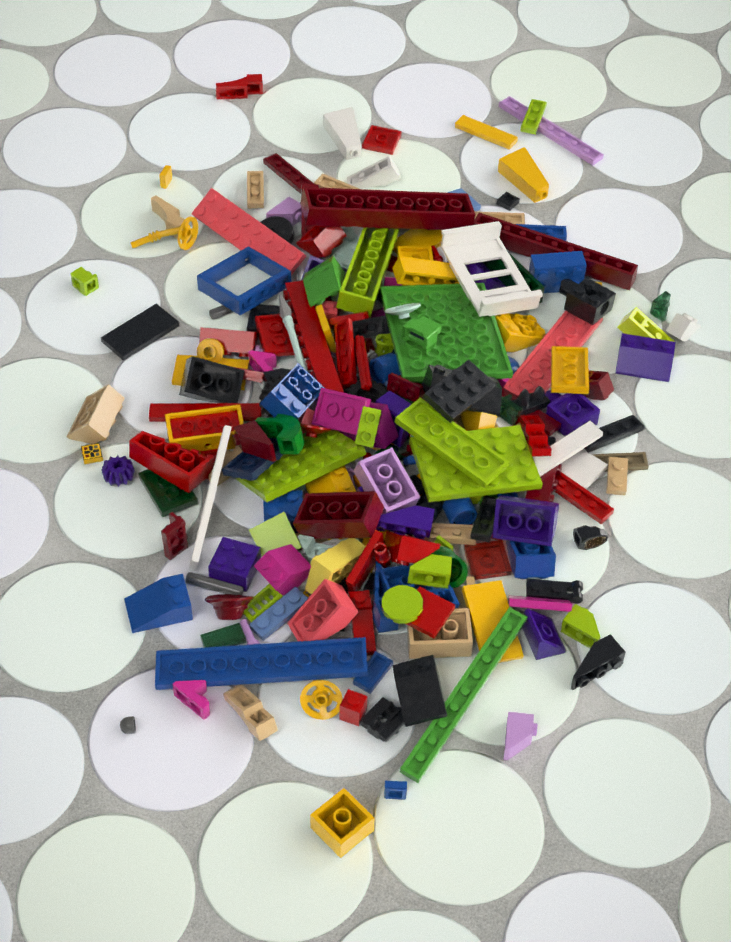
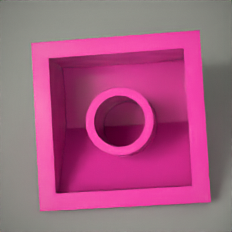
[254,544,311,596]

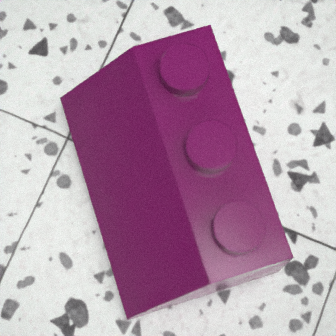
[339,402,399,449]

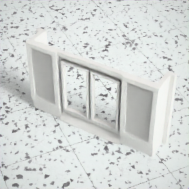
[440,221,543,317]

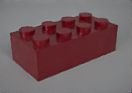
[293,491,384,539]

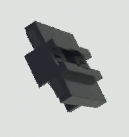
[360,697,404,742]

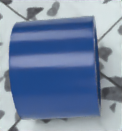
[369,353,400,384]
[443,497,478,525]

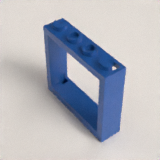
[197,246,292,315]

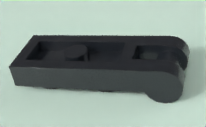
[526,578,583,604]

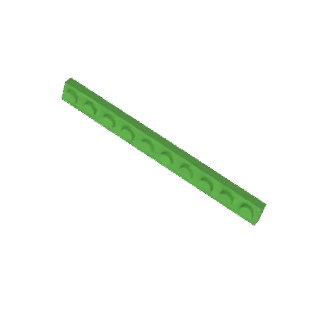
[400,607,527,783]

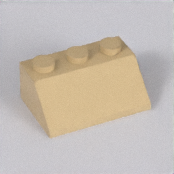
[66,384,125,444]
[407,608,473,659]

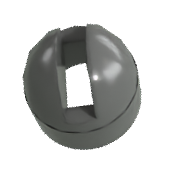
[119,716,136,734]

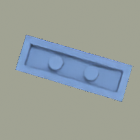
[249,586,308,641]

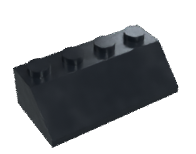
[422,365,502,417]

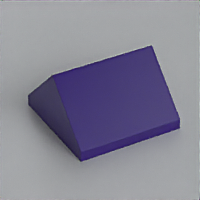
[522,608,566,660]

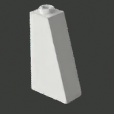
[323,106,361,160]

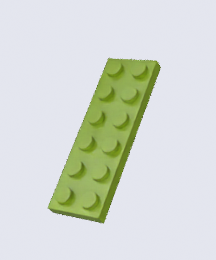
[395,398,510,488]

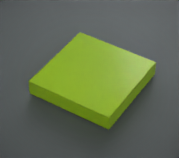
[249,512,302,557]

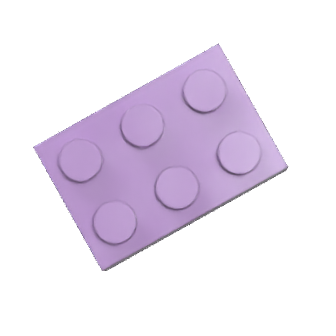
[353,448,421,515]

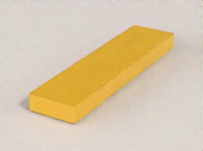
[455,115,518,150]

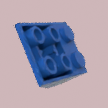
[260,363,324,419]

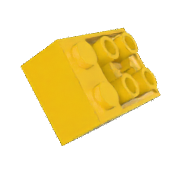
[495,313,546,352]

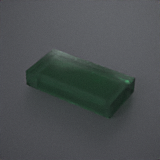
[200,623,246,648]

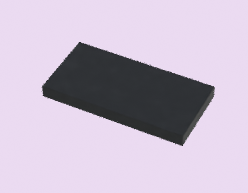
[101,303,179,361]

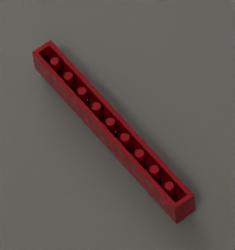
[473,213,638,291]

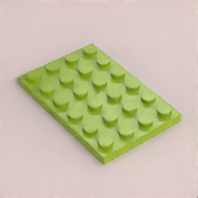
[409,425,543,502]
[235,426,366,502]

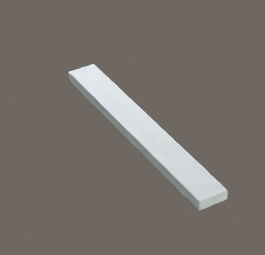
[189,425,232,571]

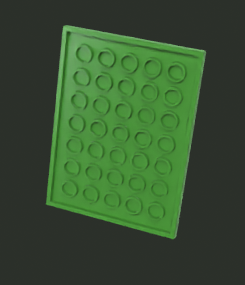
[380,283,513,383]

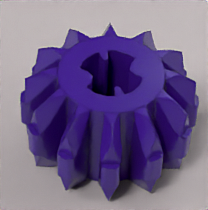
[101,454,135,487]

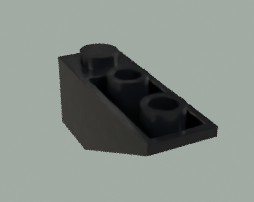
[571,634,626,691]

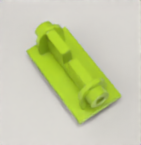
[354,406,381,448]

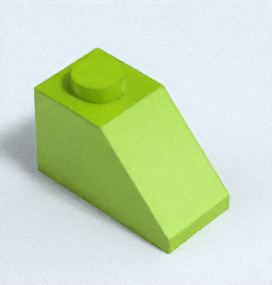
[407,554,452,589]
[560,604,601,648]

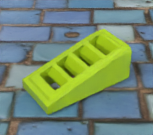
[243,583,283,622]

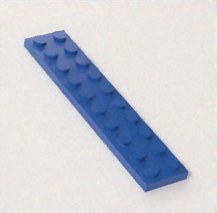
[155,637,368,690]

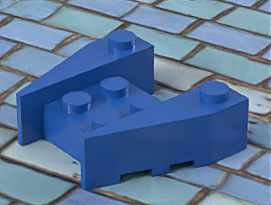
[372,561,459,633]

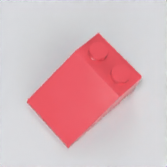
[287,579,358,642]

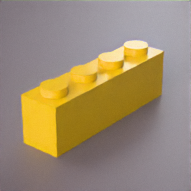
[392,256,460,285]

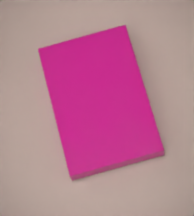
[311,388,371,435]
[508,595,572,612]

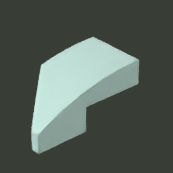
[298,534,334,561]

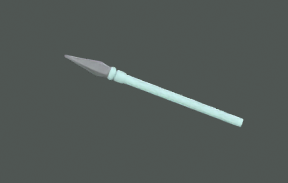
[279,293,308,372]

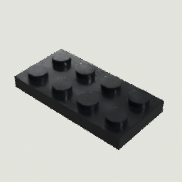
[422,359,496,423]

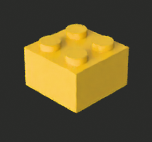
[310,788,375,858]

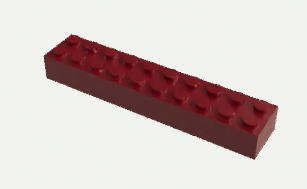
[300,187,476,230]

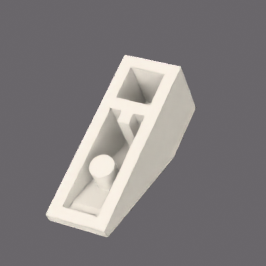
[346,156,401,189]

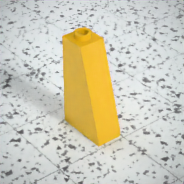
[498,147,549,203]

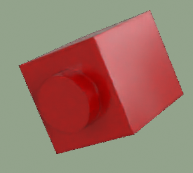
[339,689,368,727]

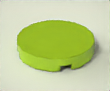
[382,585,423,624]

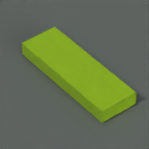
[520,99,547,135]

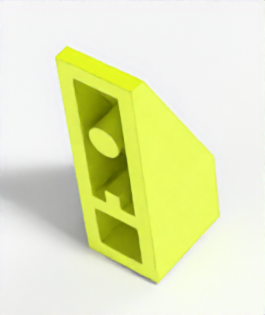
[617,307,675,342]

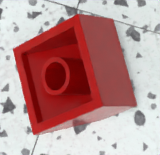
[296,226,347,258]

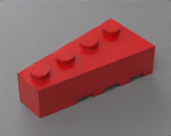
[129,431,214,493]

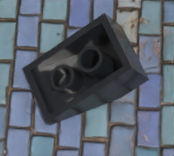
[179,356,245,403]
[392,655,447,727]

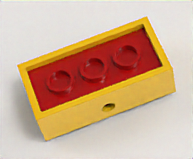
[165,405,244,454]

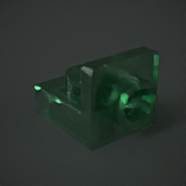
[650,291,671,322]
[499,394,523,425]

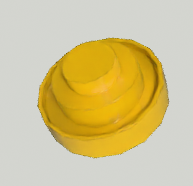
[196,338,224,363]

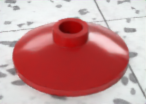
[300,424,332,438]

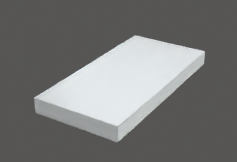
[532,432,608,489]

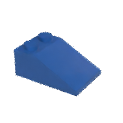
[506,540,556,579]
[124,574,193,633]

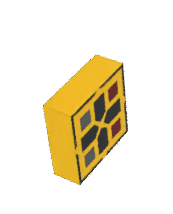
[81,443,103,464]

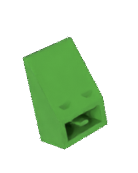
[303,255,345,307]

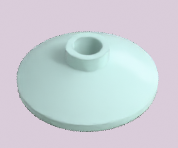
[385,303,421,319]

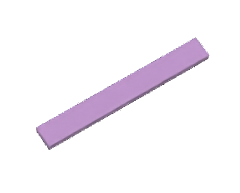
[499,96,604,166]

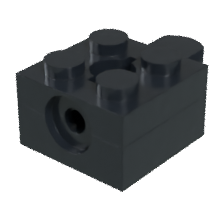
[559,278,616,325]

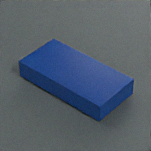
[353,651,393,694]

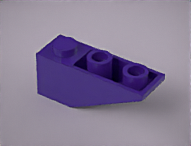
[376,505,435,539]

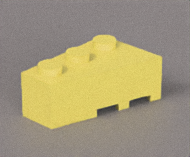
[305,538,366,595]

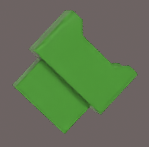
[401,316,442,351]

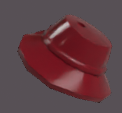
[205,594,253,620]

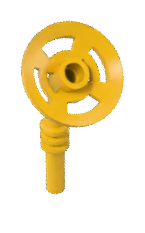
[130,216,198,250]
[300,680,343,720]

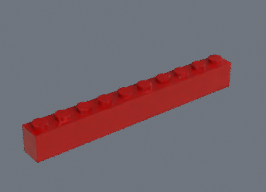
[283,280,344,401]

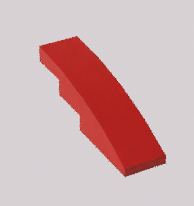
[519,415,552,456]

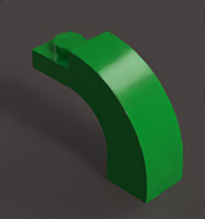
[255,414,304,454]

